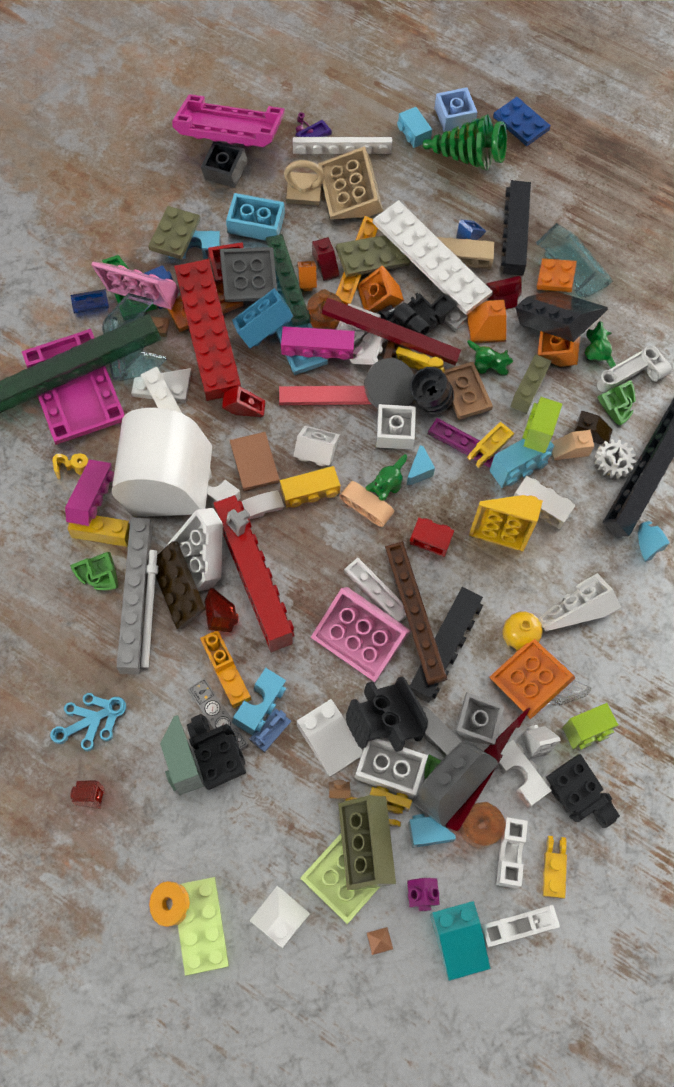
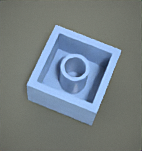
[434,87,477,132]

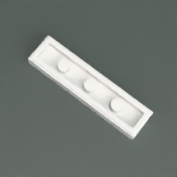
[344,558,407,622]

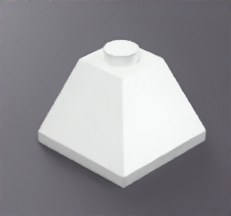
[250,886,310,949]

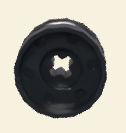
[410,367,455,414]

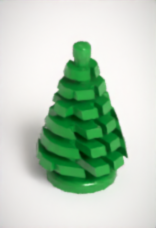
[422,114,507,171]

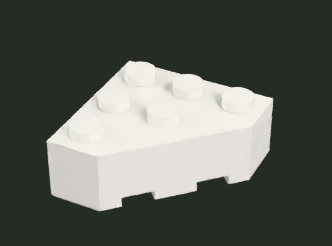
[166,508,223,592]

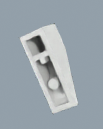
[522,725,561,759]

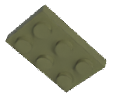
[148,206,201,260]

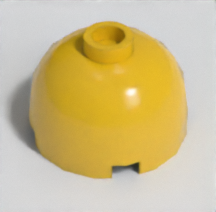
[502,611,543,651]

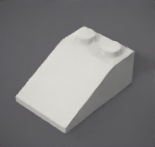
[297,699,363,777]

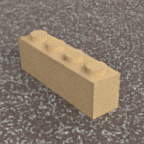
[437,237,494,269]

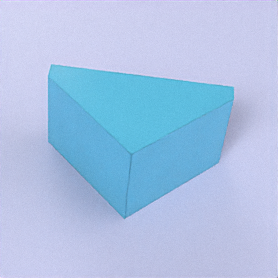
[406,445,435,486]

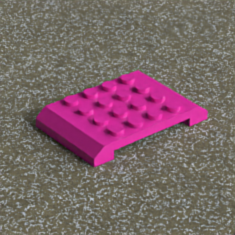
[172,94,285,147]
[21,329,125,445]

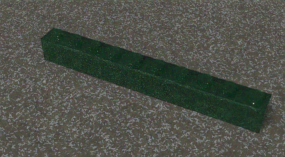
[0,314,161,413]

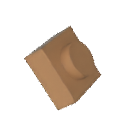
[148,316,169,337]
[329,780,350,798]

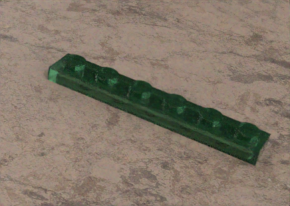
[266,234,310,327]

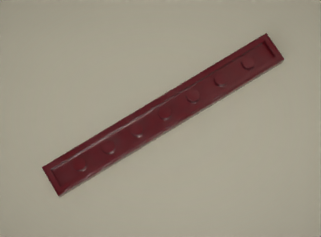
[321,298,461,366]

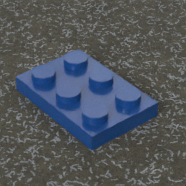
[493,97,551,146]

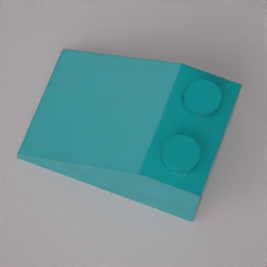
[430,901,491,981]

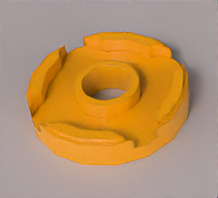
[149,881,190,927]

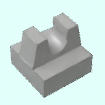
[226,509,250,536]

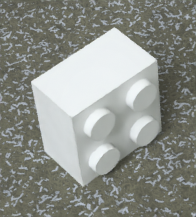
[376,404,416,450]

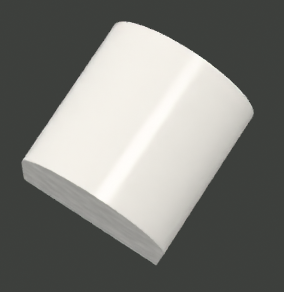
[112,408,212,517]

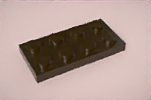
[156,541,206,629]

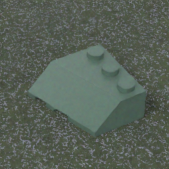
[160,715,204,795]

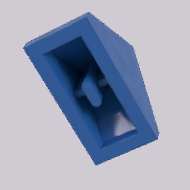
[456,219,486,240]

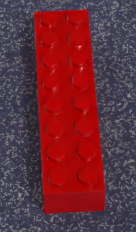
[174,259,241,401]
[213,495,295,653]

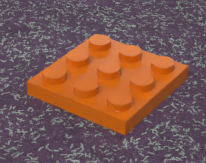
[489,639,575,719]

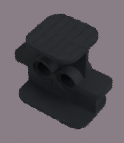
[346,677,428,752]

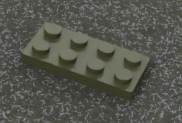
[335,235,411,278]

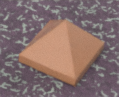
[367,927,393,955]

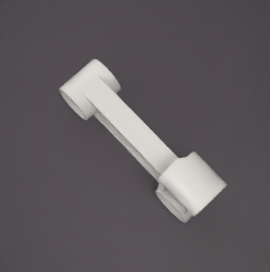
[597,346,672,393]

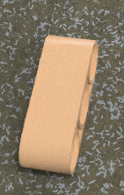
[339,481,394,527]

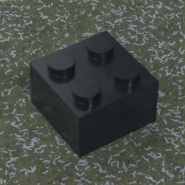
[201,141,248,188]

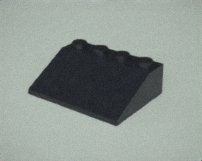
[515,291,608,342]

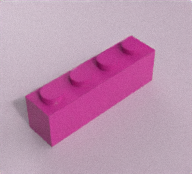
[281,326,355,360]
[65,459,114,526]

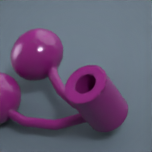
[296,112,313,133]

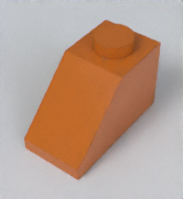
[297,261,317,291]

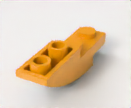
[200,630,252,709]

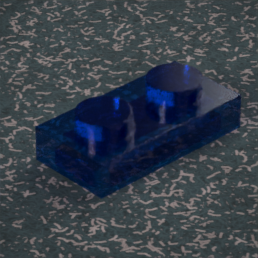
[70,289,109,314]

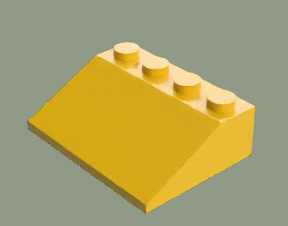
[469,495,543,551]

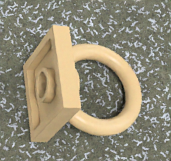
[284,160,325,206]

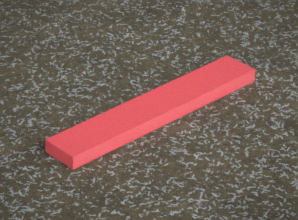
[279,386,372,405]

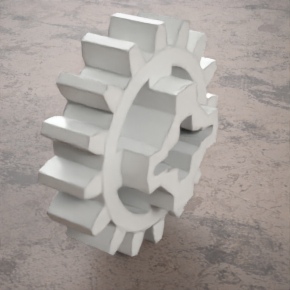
[595,439,636,479]

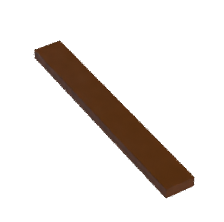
[385,541,448,686]

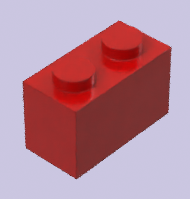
[409,517,455,557]

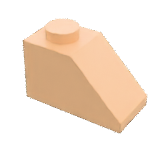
[552,430,594,460]

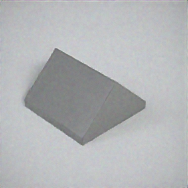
[456,692,504,745]

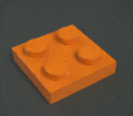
[537,258,577,292]

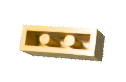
[280,466,341,508]
[67,515,130,547]

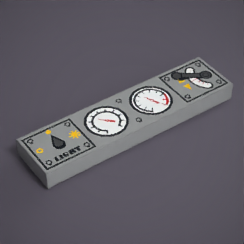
[188,678,248,750]

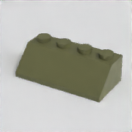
[338,795,396,890]

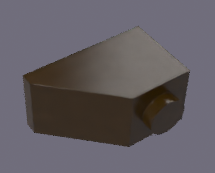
[574,410,613,445]

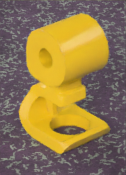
[53,453,88,479]

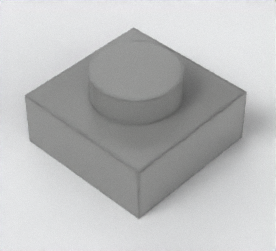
[443,308,467,332]

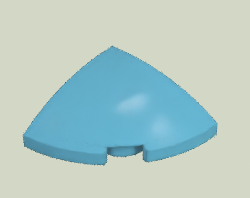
[638,521,670,562]

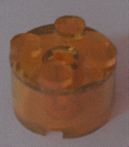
[307,289,343,330]
[460,802,506,849]

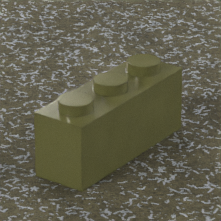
[510,354,552,414]

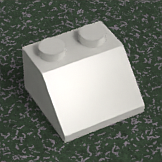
[293,426,340,466]

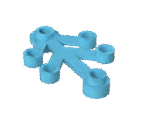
[50,693,126,751]

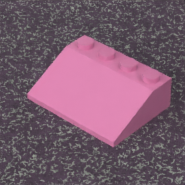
[91,262,179,309]
[310,587,411,682]

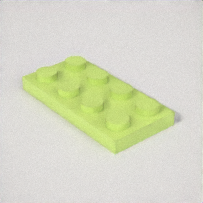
[178,877,229,976]

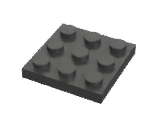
[220,247,277,302]

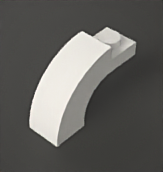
[482,905,560,947]

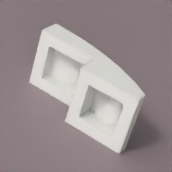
[242,490,284,519]

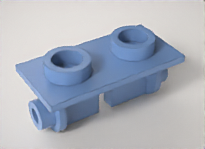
[249,709,291,752]

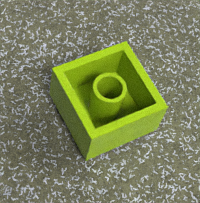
[522,396,563,453]
[562,703,619,750]

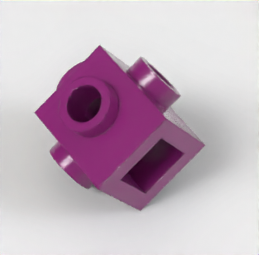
[407,878,440,911]

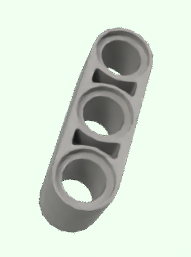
[422,706,463,758]

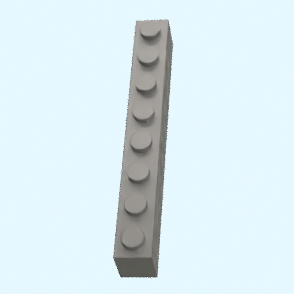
[117,518,153,674]

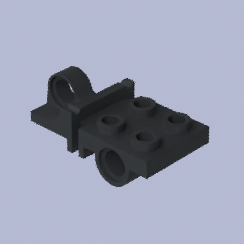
[389,293,457,335]
[186,714,246,790]
[546,754,620,828]

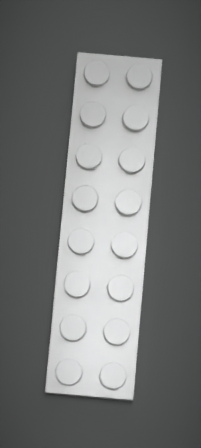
[373,200,493,315]

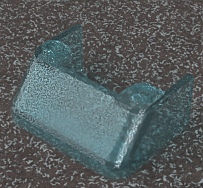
[536,223,613,298]
[102,293,167,381]

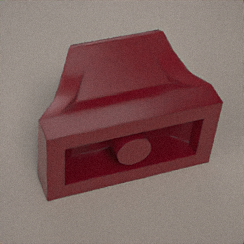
[486,276,522,309]

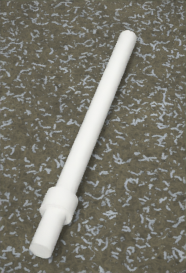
[141,550,158,668]

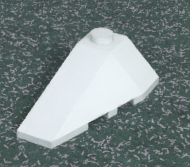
[538,573,621,631]

